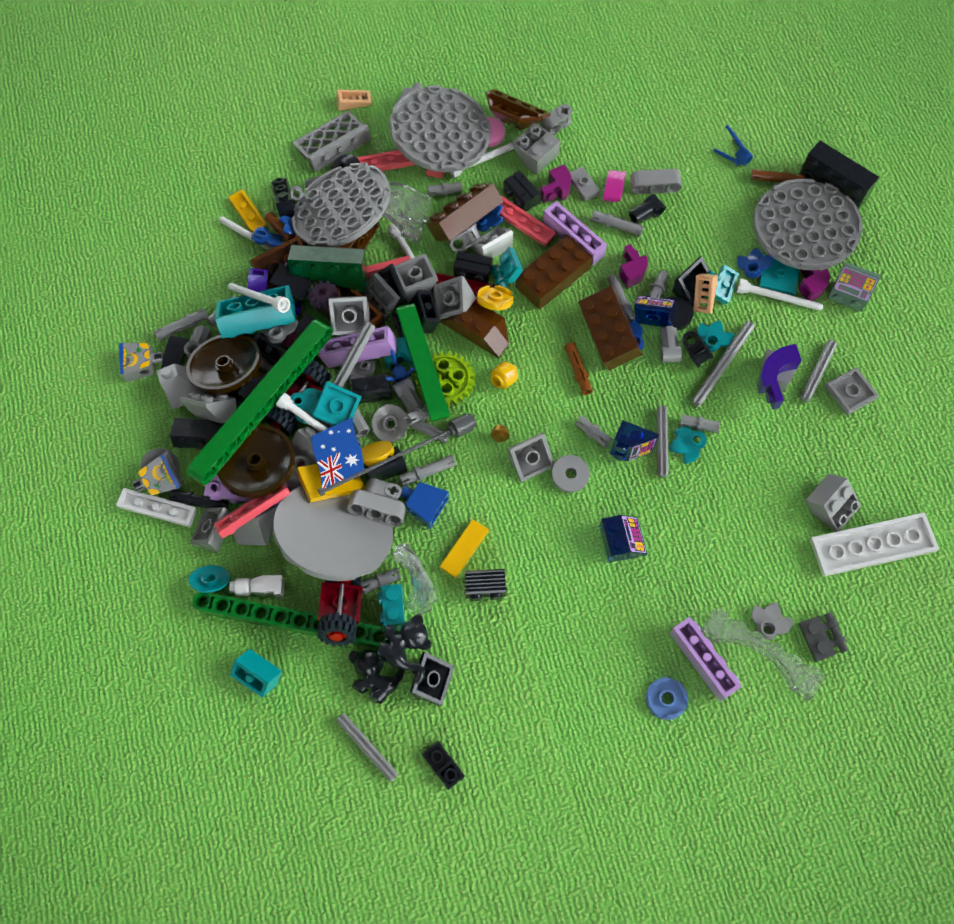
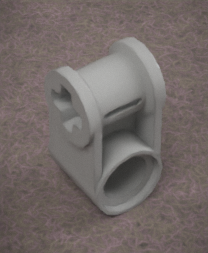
[540,104,572,135]
[448,222,484,252]
[364,478,402,501]

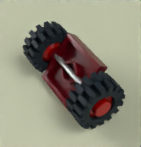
[263,360,332,436]
[317,576,363,647]

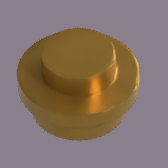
[490,425,509,442]

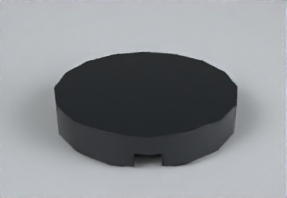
[657,296,694,331]

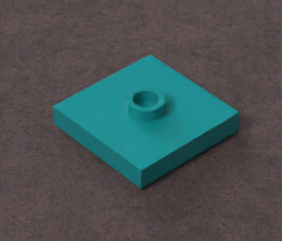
[759,259,800,296]
[311,381,362,426]

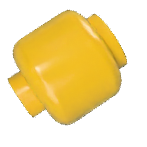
[491,361,518,389]

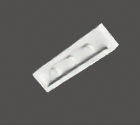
[116,488,197,527]

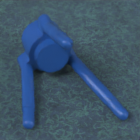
[713,125,753,166]
[385,349,415,383]

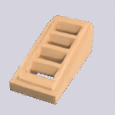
[336,90,372,111]
[693,274,718,314]

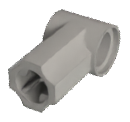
[184,325,212,359]
[660,326,682,363]
[392,377,423,413]
[353,407,370,438]

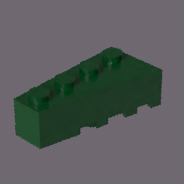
[288,245,367,292]

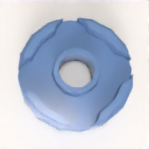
[646,677,688,720]

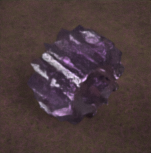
[307,280,339,312]

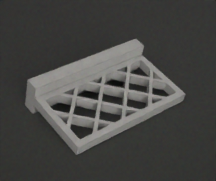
[293,110,371,172]

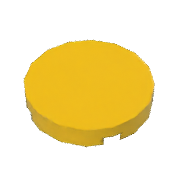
[477,285,513,310]
[361,441,395,466]

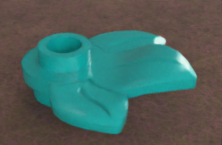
[697,321,734,352]
[290,388,322,424]
[669,427,707,464]

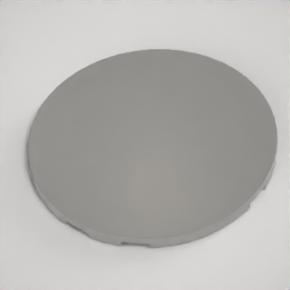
[390,85,491,172]
[292,163,391,248]
[753,179,862,270]
[273,486,393,581]

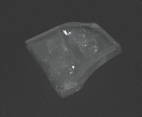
[382,182,432,243]
[392,543,438,615]

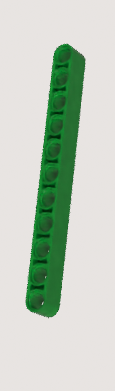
[186,319,333,485]
[192,592,408,651]

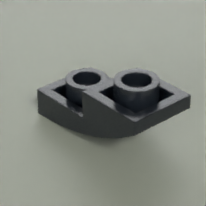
[161,335,189,369]
[422,741,465,790]

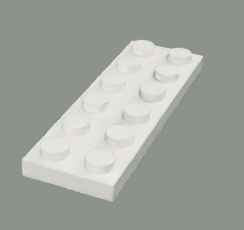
[810,513,939,577]

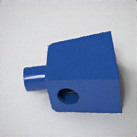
[400,482,449,529]

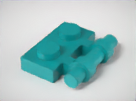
[492,247,523,288]

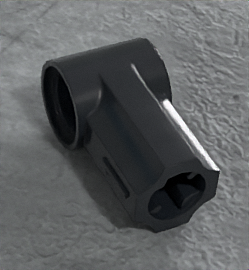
[629,194,666,224]

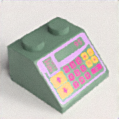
[828,262,881,311]

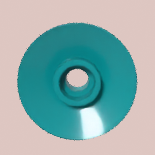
[189,565,230,593]

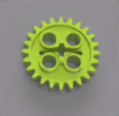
[415,351,475,408]

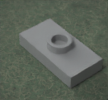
[570,166,600,202]

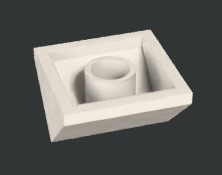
[470,227,513,258]

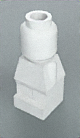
[230,575,285,598]

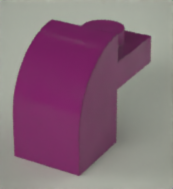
[540,164,571,203]
[619,244,648,289]
[798,268,830,301]

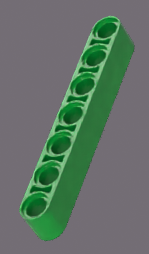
[396,303,450,422]

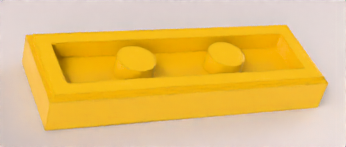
[228,189,269,233]
[440,519,489,579]

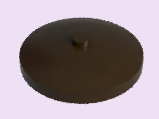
[186,334,262,394]
[217,425,295,498]

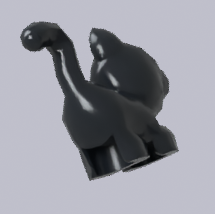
[378,615,432,684]
[349,650,416,704]

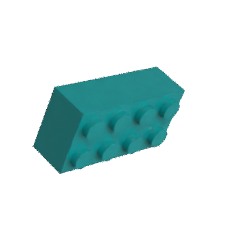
[215,285,295,339]

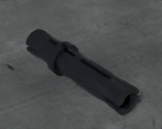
[169,489,229,510]

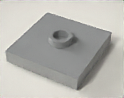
[824,367,879,416]

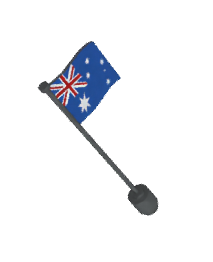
[312,413,477,496]

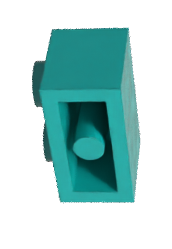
[378,584,406,630]
[230,649,282,698]

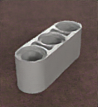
[631,169,682,194]
[347,490,406,527]

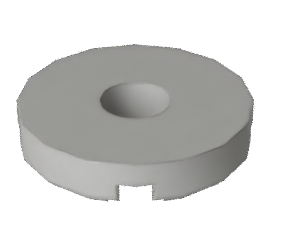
[551,455,590,493]

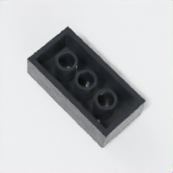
[799,140,880,210]

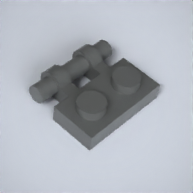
[362,273,400,321]
[798,612,849,662]

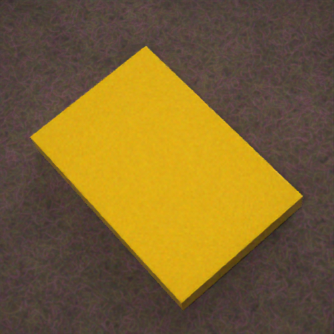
[296,464,365,503]

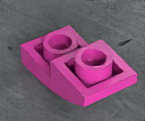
[603,170,626,202]

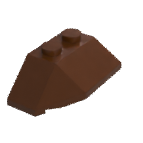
[486,89,551,130]
[440,303,509,358]

